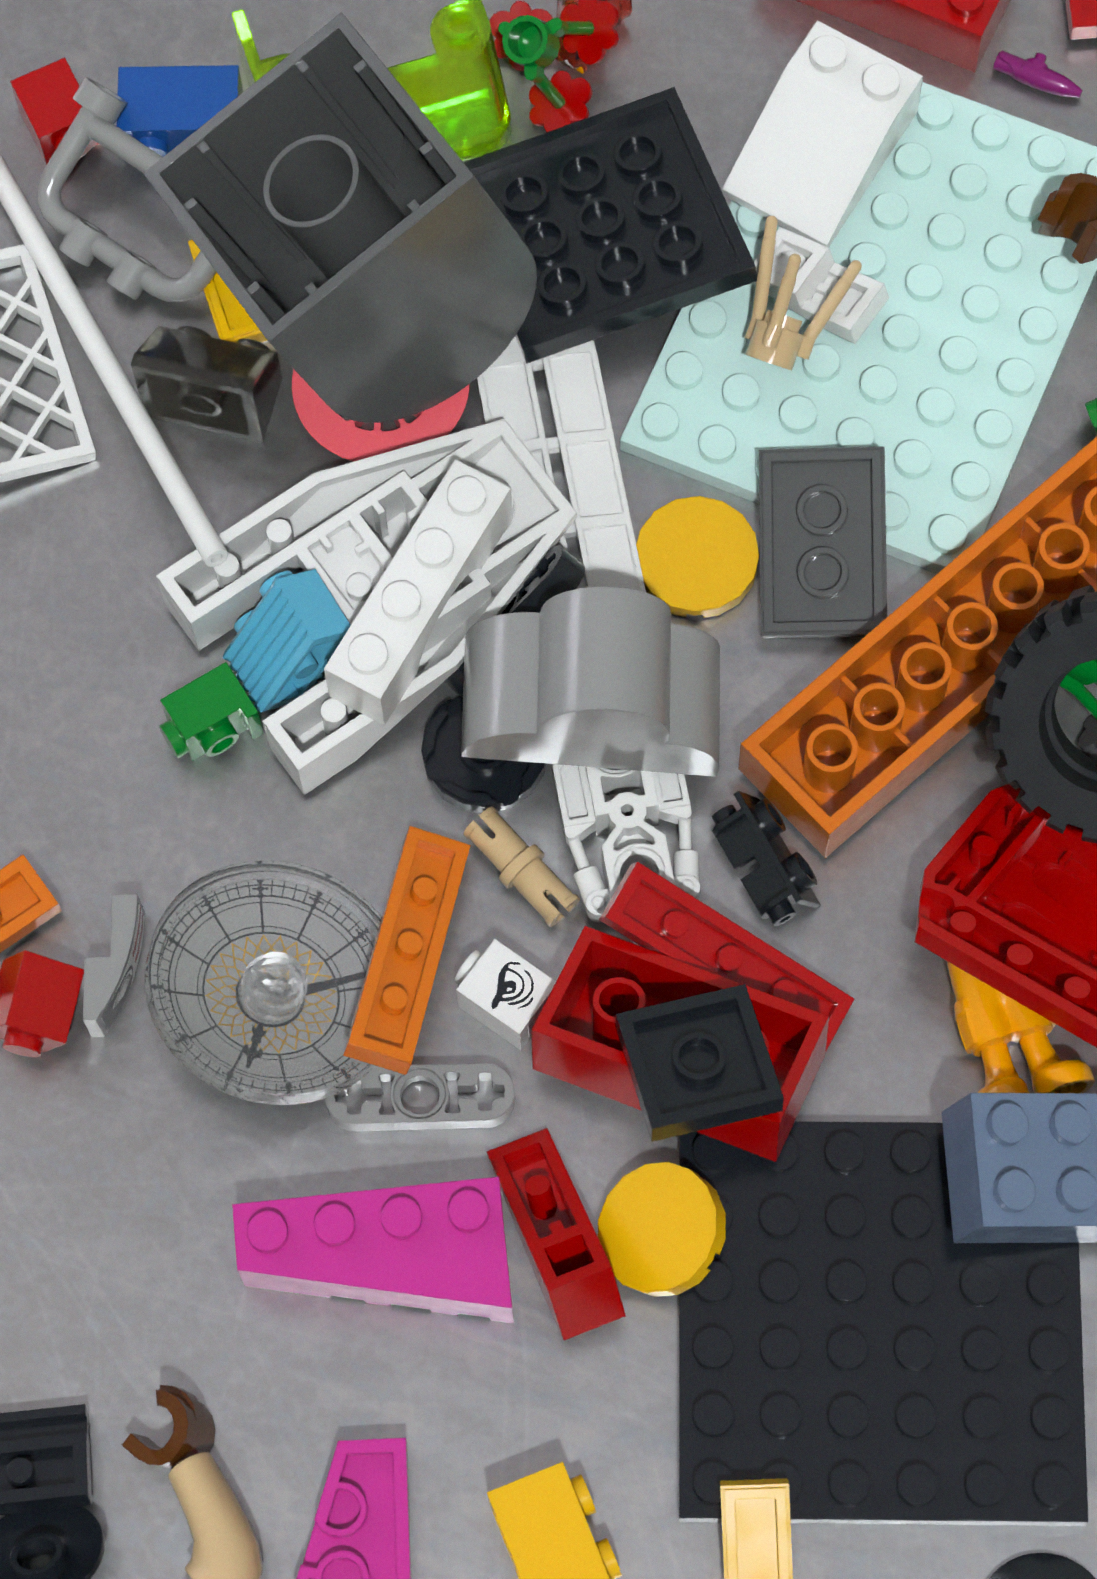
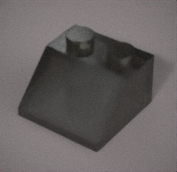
[131,326,282,443]

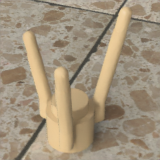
[745,216,862,371]

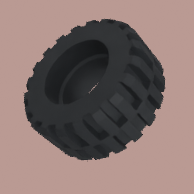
[985,585,1097,844]

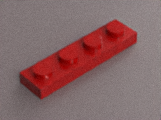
[599,861,855,1050]

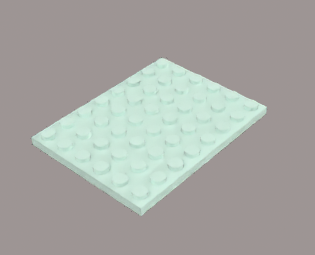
[620,82,1097,574]

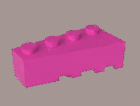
[232,1177,514,1324]

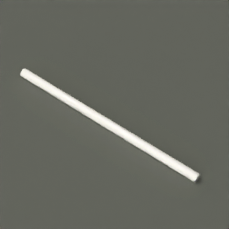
[0,154,228,567]

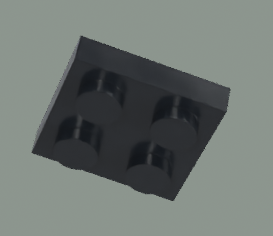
[616,984,784,1142]

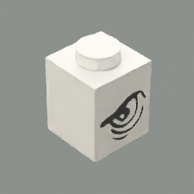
[454,939,556,1051]

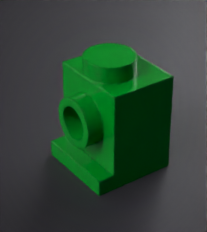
[159,662,264,761]

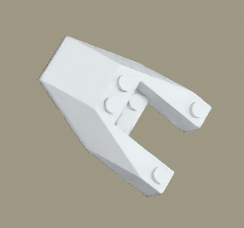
[156,419,577,795]

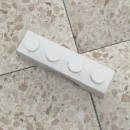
[324,459,513,726]

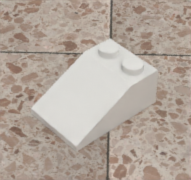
[722,20,923,247]

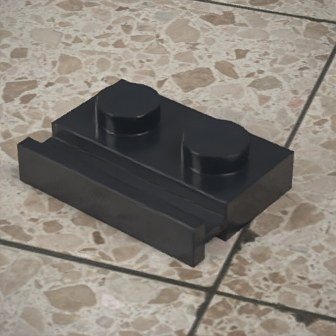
[0,1404,92,1515]

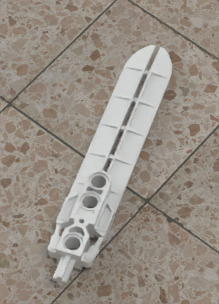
[477,337,700,946]

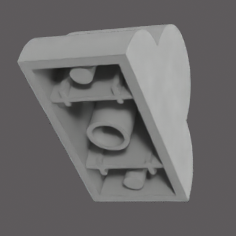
[461,587,720,777]

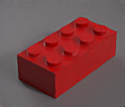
[531,926,829,1162]

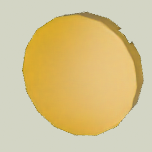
[636,496,759,618]
[598,1162,726,1297]

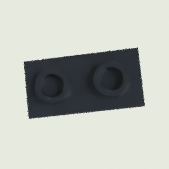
[712,791,821,926]

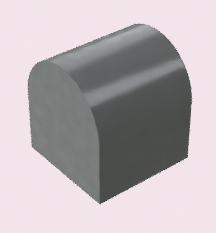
[143,12,537,423]

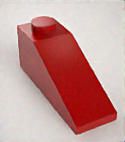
[486,1128,626,1341]

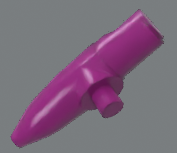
[993,50,1083,98]

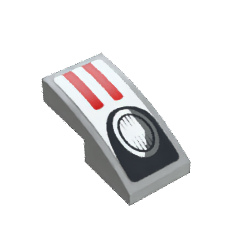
[83,894,145,1037]

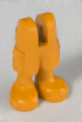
[947,961,1095,1093]

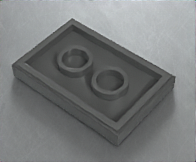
[759,446,887,639]

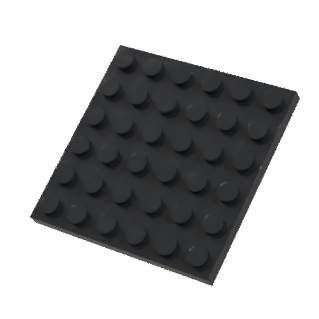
[679,1121,1088,1526]

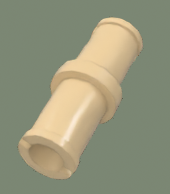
[463,806,580,927]

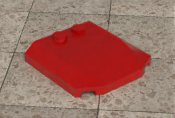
[914,784,1097,1048]

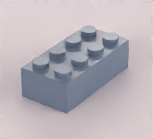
[942,1093,1097,1243]

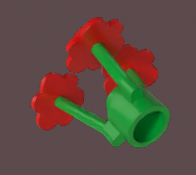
[489,0,619,132]

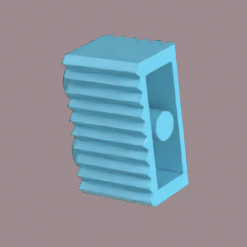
[223,569,351,712]

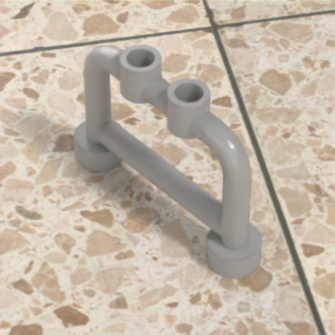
[37,77,216,302]

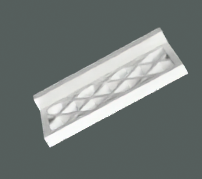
[0,244,96,482]

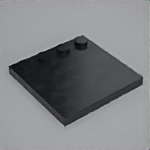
[463,87,757,364]

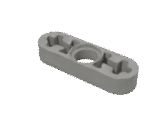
[325,1063,515,1132]

